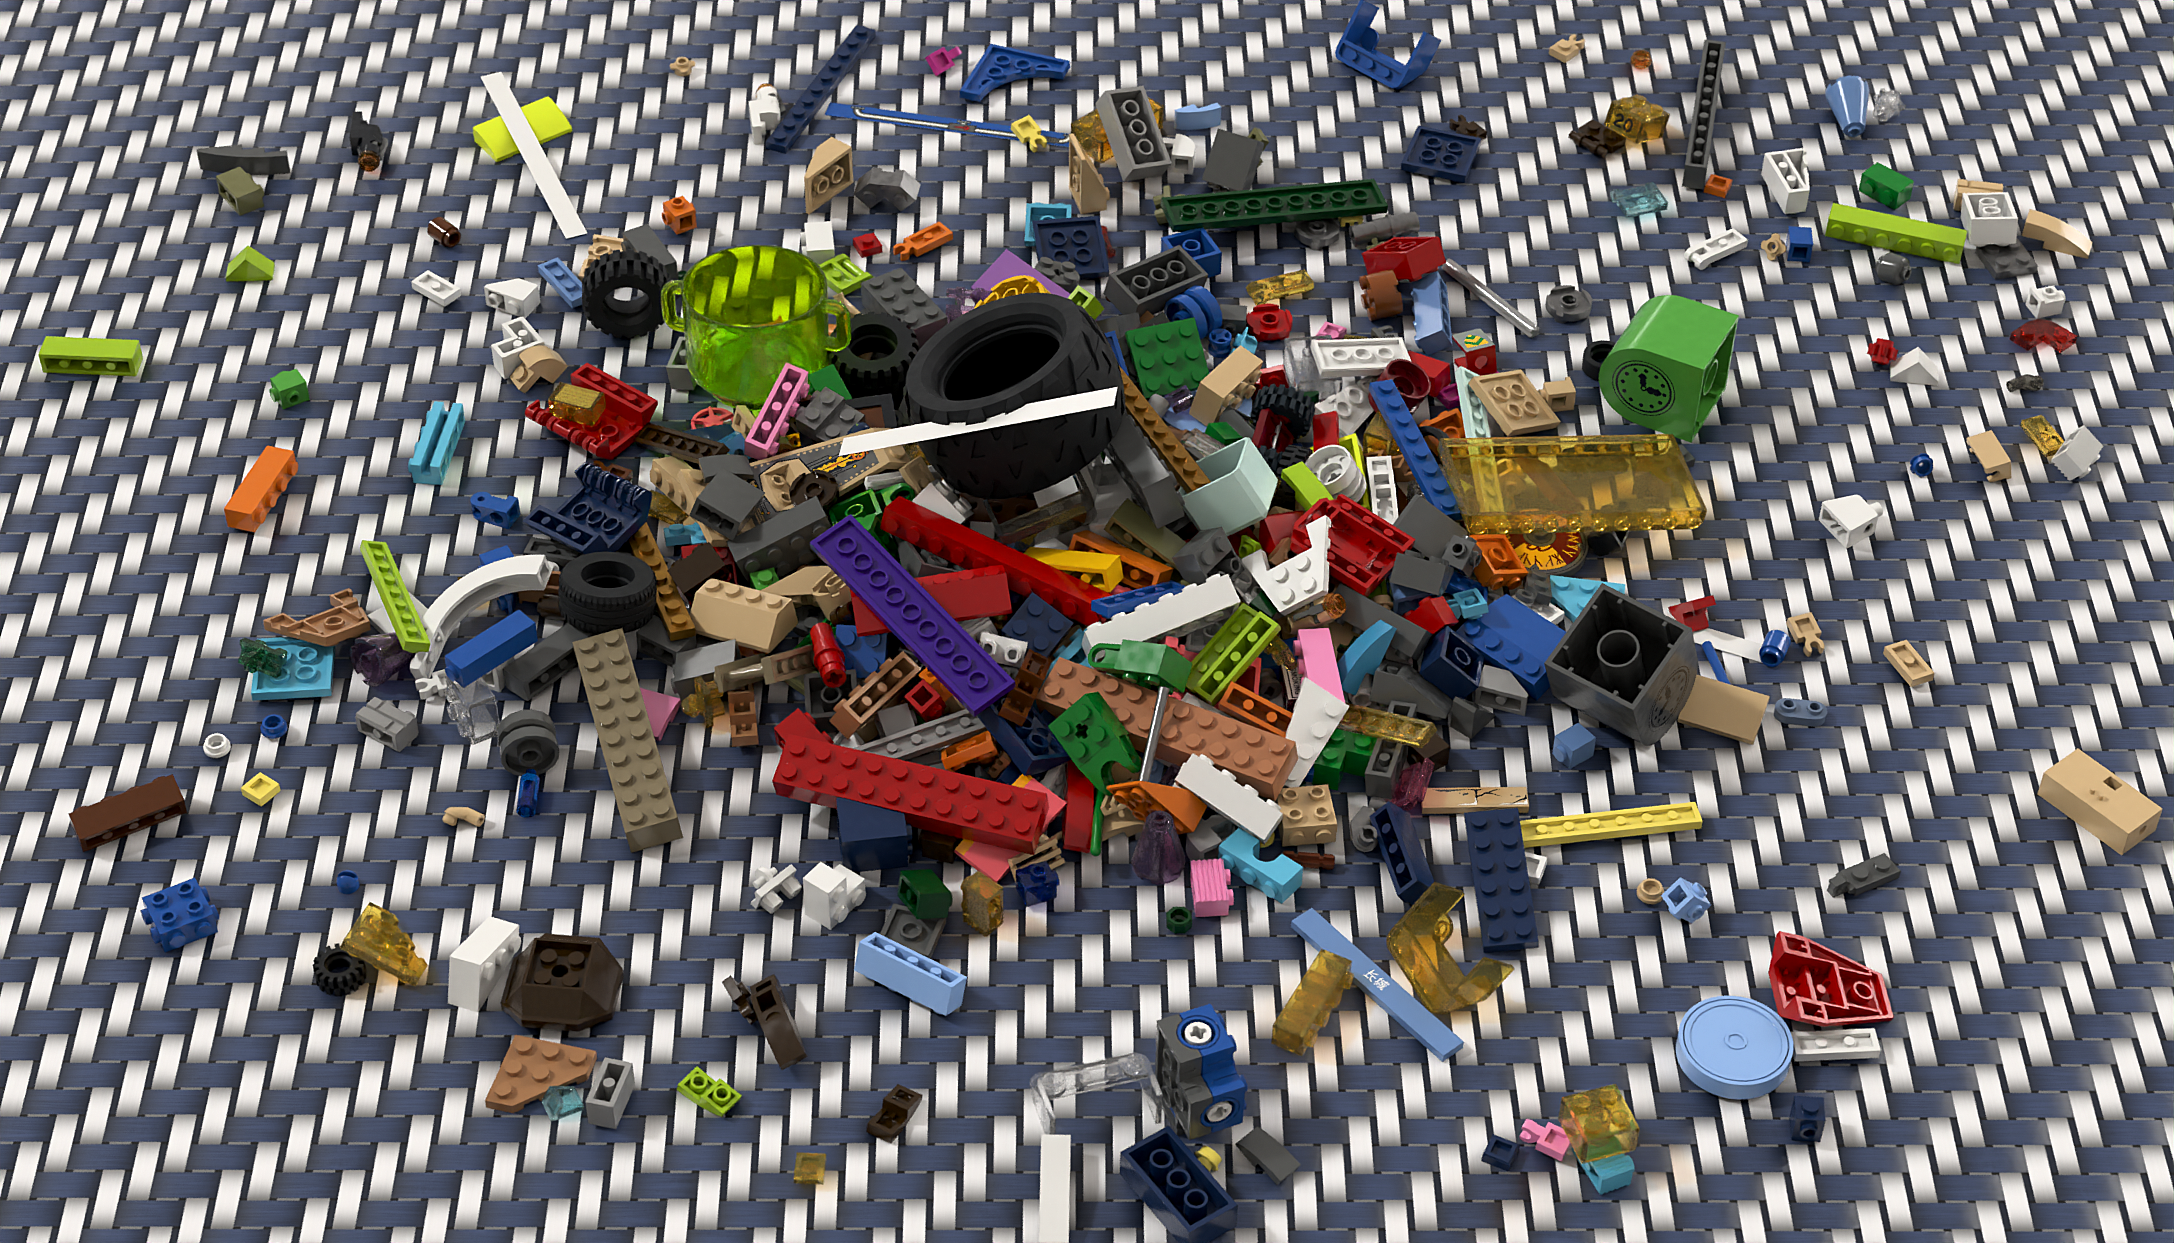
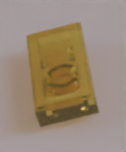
[2020,415,2064,457]
[648,490,689,525]

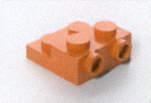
[1418,408,1469,465]
[1469,534,1528,590]
[941,730,999,772]

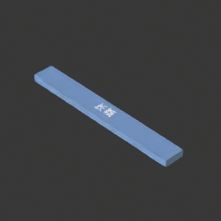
[1291,908,1464,1062]

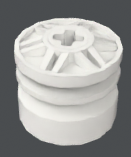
[1305,445,1367,503]

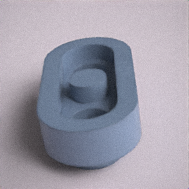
[1774,698,1827,727]

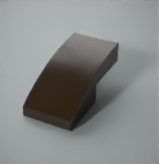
[866,1084,923,1143]

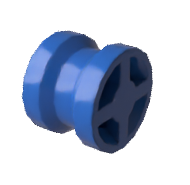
[1208,329,1232,358]

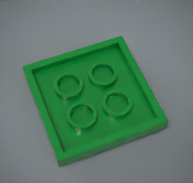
[1125,317,1209,400]

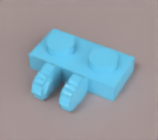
[1446,588,1489,620]

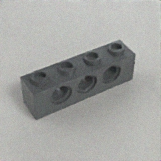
[1365,700,1418,800]

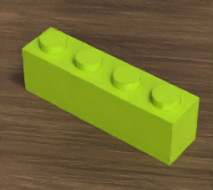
[38,336,143,376]

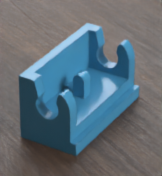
[717,431,752,459]

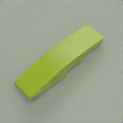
[1281,462,1334,511]

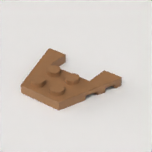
[263,588,371,647]

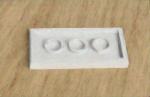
[1310,337,1411,378]

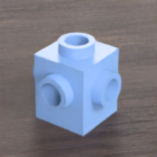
[1661,877,1711,923]

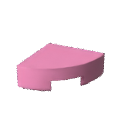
[1316,322,1347,340]

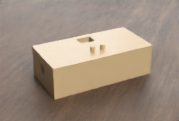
[2038,748,2163,855]

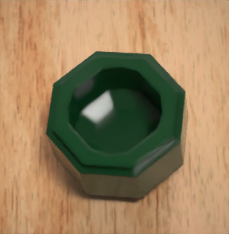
[1166,907,1192,934]

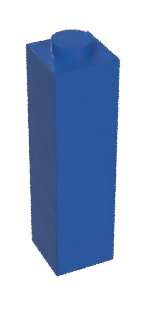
[445,610,538,688]

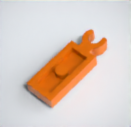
[893,222,953,261]

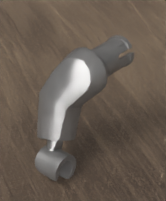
[1350,797,1385,852]

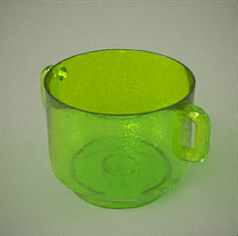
[661,245,851,411]

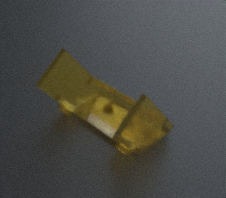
[1386,882,1514,1015]

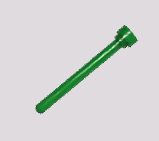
[1090,787,1105,857]

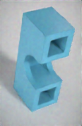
[1218,828,1303,904]

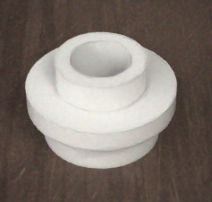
[203,733,231,758]

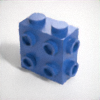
[140,878,220,952]

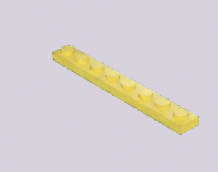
[1520,802,1703,848]

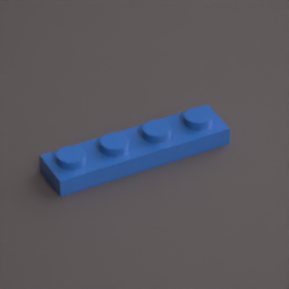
[1091,580,1186,619]

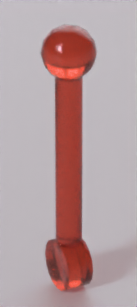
[1101,226,1116,257]

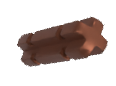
[1282,851,1335,870]

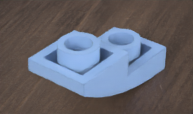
[1174,103,1221,130]

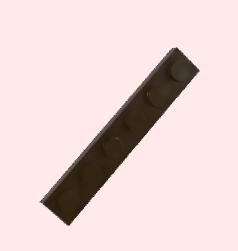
[633,423,730,464]

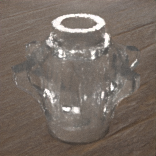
[1873,88,1906,121]

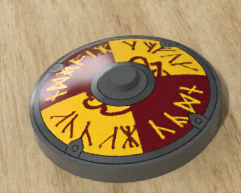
[1489,509,1588,577]

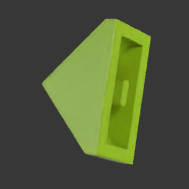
[226,245,275,282]

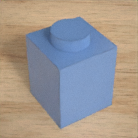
[1552,723,1596,769]

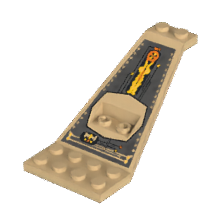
[677,428,910,547]

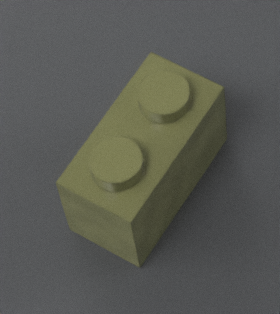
[216,167,264,216]

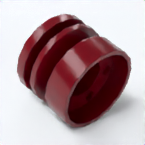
[1368,359,1431,419]

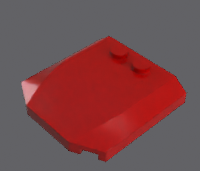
[1290,494,1416,597]

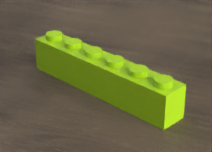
[1825,203,1968,264]

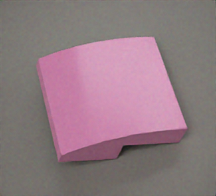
[640,688,681,741]

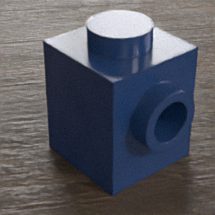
[1789,1096,1826,1142]

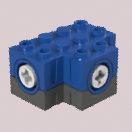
[1154,1004,1248,1140]

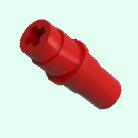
[810,622,847,688]

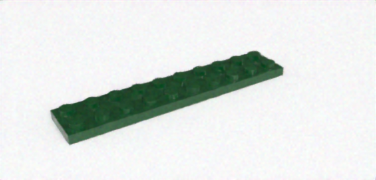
[1160,179,1388,232]

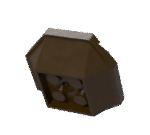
[500,933,624,1032]

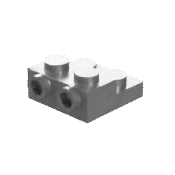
[795,387,865,443]

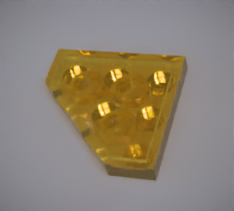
[340,902,428,986]

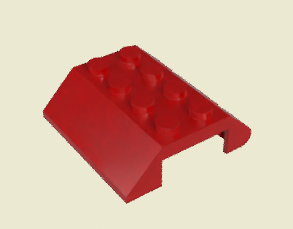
[525,363,658,460]

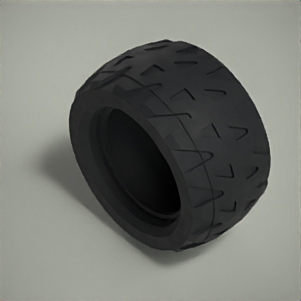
[903,293,1126,499]

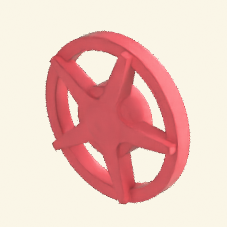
[691,406,734,429]

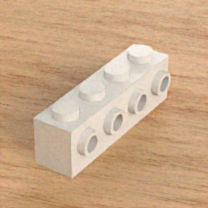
[1174,753,1283,844]

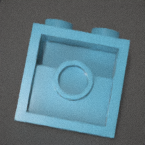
[1024,202,1072,246]

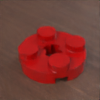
[1246,304,1293,342]

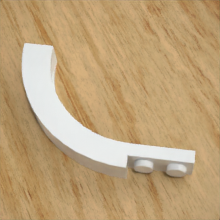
[410,555,552,680]

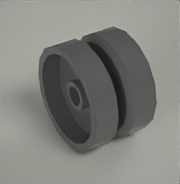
[497,709,559,777]

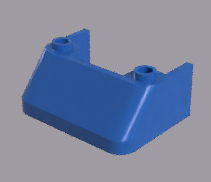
[1335,0,1442,89]

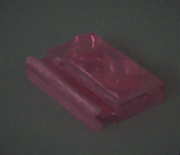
[1391,758,1434,811]

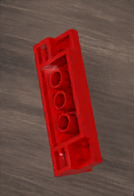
[850,565,1012,637]

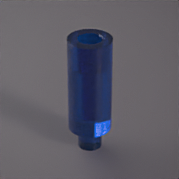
[516,769,540,818]

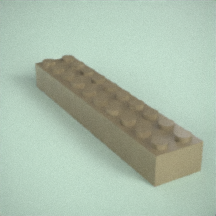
[572,628,683,853]

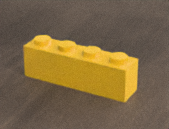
[1024,547,1124,592]

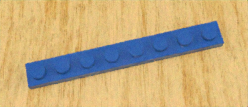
[1369,379,1463,521]

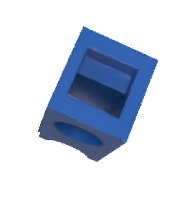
[470,492,521,529]

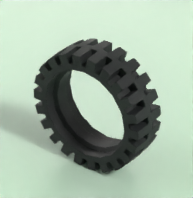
[1271,445,1313,511]

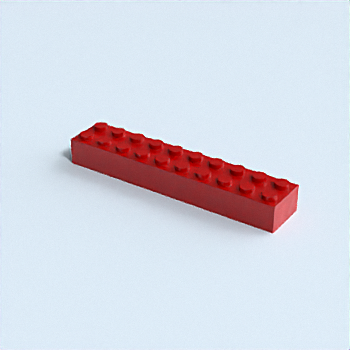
[772,734,1049,855]

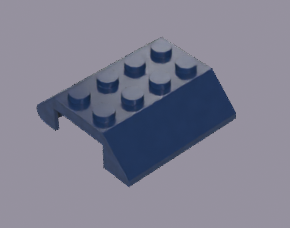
[523,462,652,555]

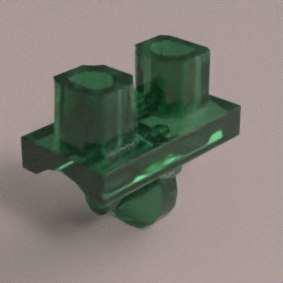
[238,638,287,678]

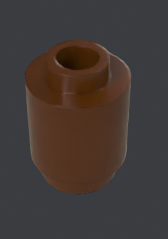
[427,217,461,247]

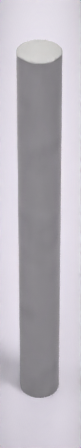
[1138,686,1169,782]

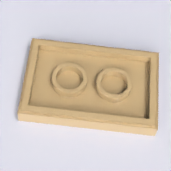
[1678,675,1770,745]

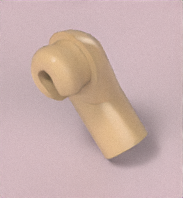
[442,807,485,827]

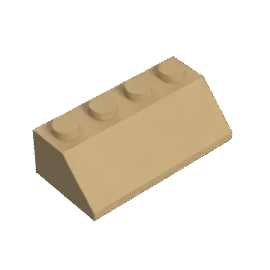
[690,578,798,653]

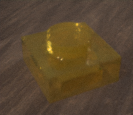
[794,1152,827,1185]

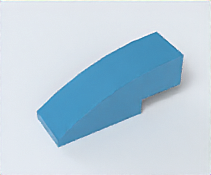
[1337,620,1397,696]

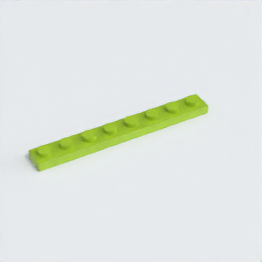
[360,540,431,653]

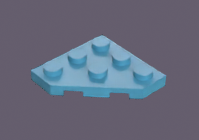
[1550,575,1625,623]

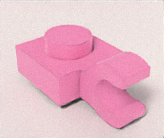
[1519,1119,1575,1162]

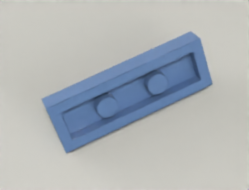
[538,257,582,308]

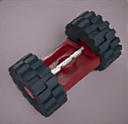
[1251,384,1315,477]

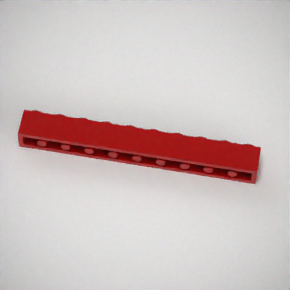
[880,496,1112,626]

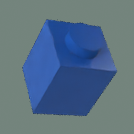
[1785,226,1813,262]

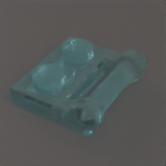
[1610,182,1668,218]

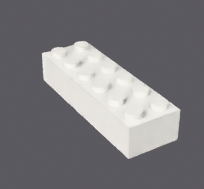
[1081,574,1241,671]

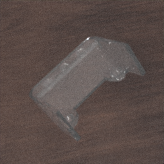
[1030,1053,1162,1135]

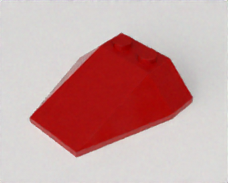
[1768,931,1894,1027]

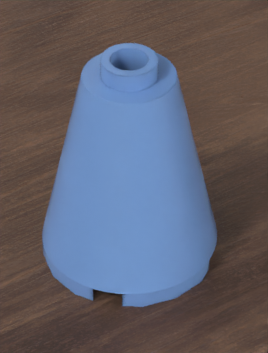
[1825,76,1869,137]

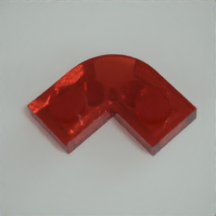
[2010,319,2077,353]

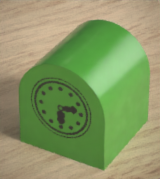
[1599,295,1739,443]

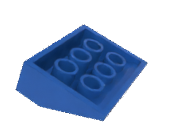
[1456,594,1566,700]

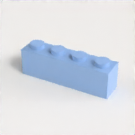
[854,932,967,1016]

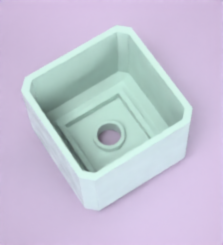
[1179,437,1278,536]

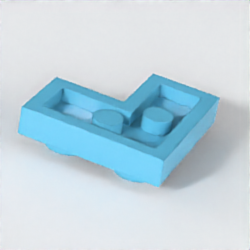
[664,522,707,547]

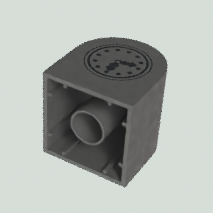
[1544,583,1698,746]

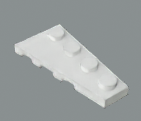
[1314,375,1380,436]
[1283,677,1349,788]

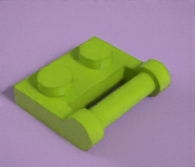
[814,253,874,296]

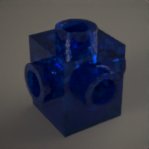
[1016,861,1060,907]

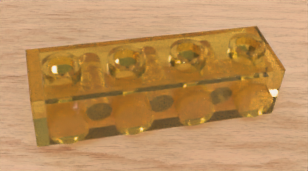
[1271,949,1354,1056]

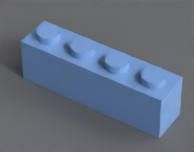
[1411,271,1453,356]

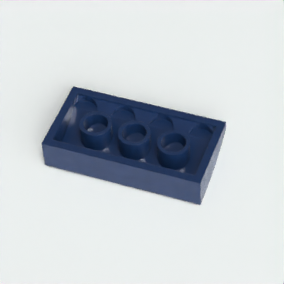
[976,693,1071,776]

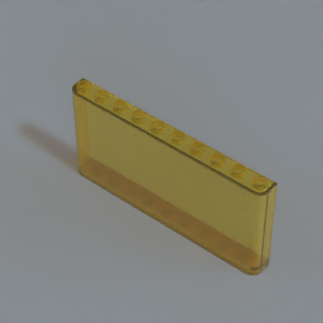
[1437,434,1707,535]

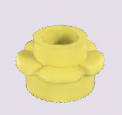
[1194,1145,1222,1171]

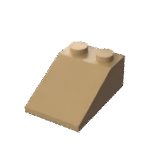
[1069,133,1110,214]
[804,137,853,214]

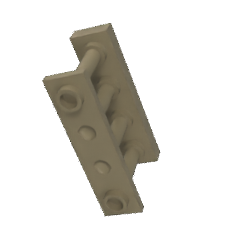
[714,644,818,692]

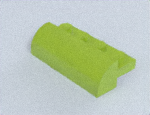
[1185,602,1281,707]

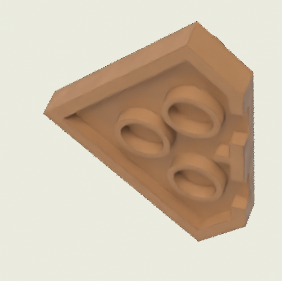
[485,1035,597,1113]

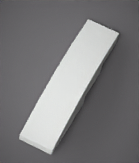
[1366,456,1398,525]
[1039,1134,1071,1243]

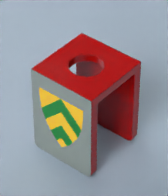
[1452,329,1497,376]

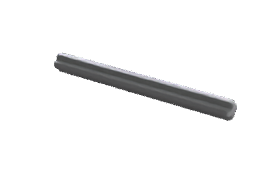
[1442,258,1539,338]

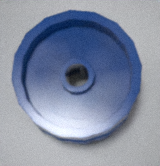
[1164,285,1223,340]

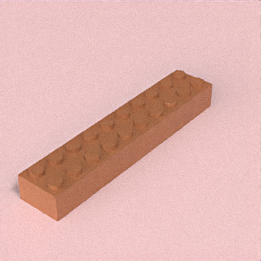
[1036,657,1298,801]

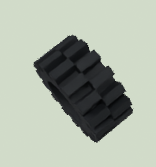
[313,943,367,996]

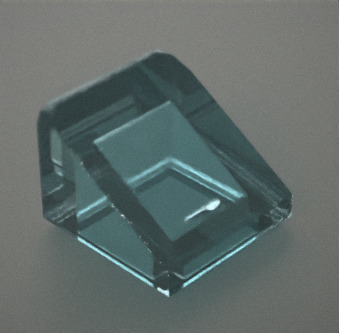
[542,1086,584,1121]

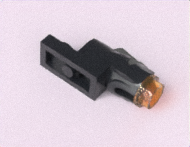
[349,111,388,172]

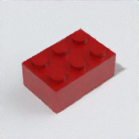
[1362,237,1446,282]

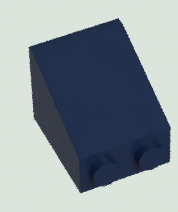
[836,798,913,873]

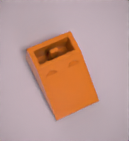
[1106,780,1207,837]

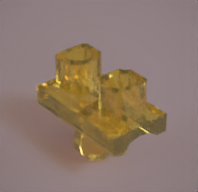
[681,676,725,728]

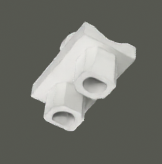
[979,632,1028,668]
[750,864,802,914]

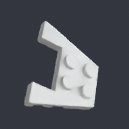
[1242,515,1331,616]

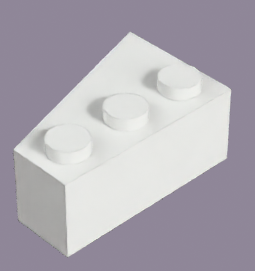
[1761,148,1810,214]
[448,916,521,1012]

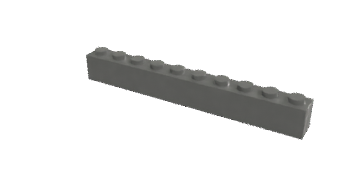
[1682,40,1726,189]

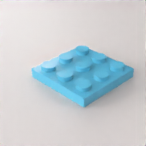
[251,637,336,701]

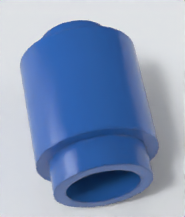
[1759,630,1791,667]

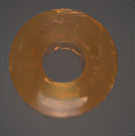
[1630,50,1652,69]

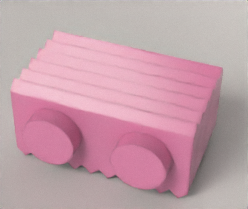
[1190,858,1234,917]

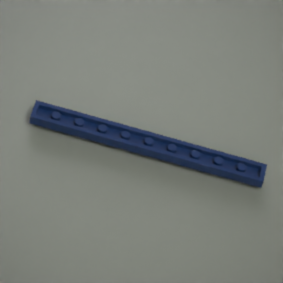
[766,25,876,154]

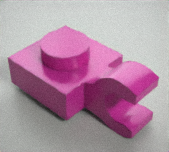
[925,46,962,76]

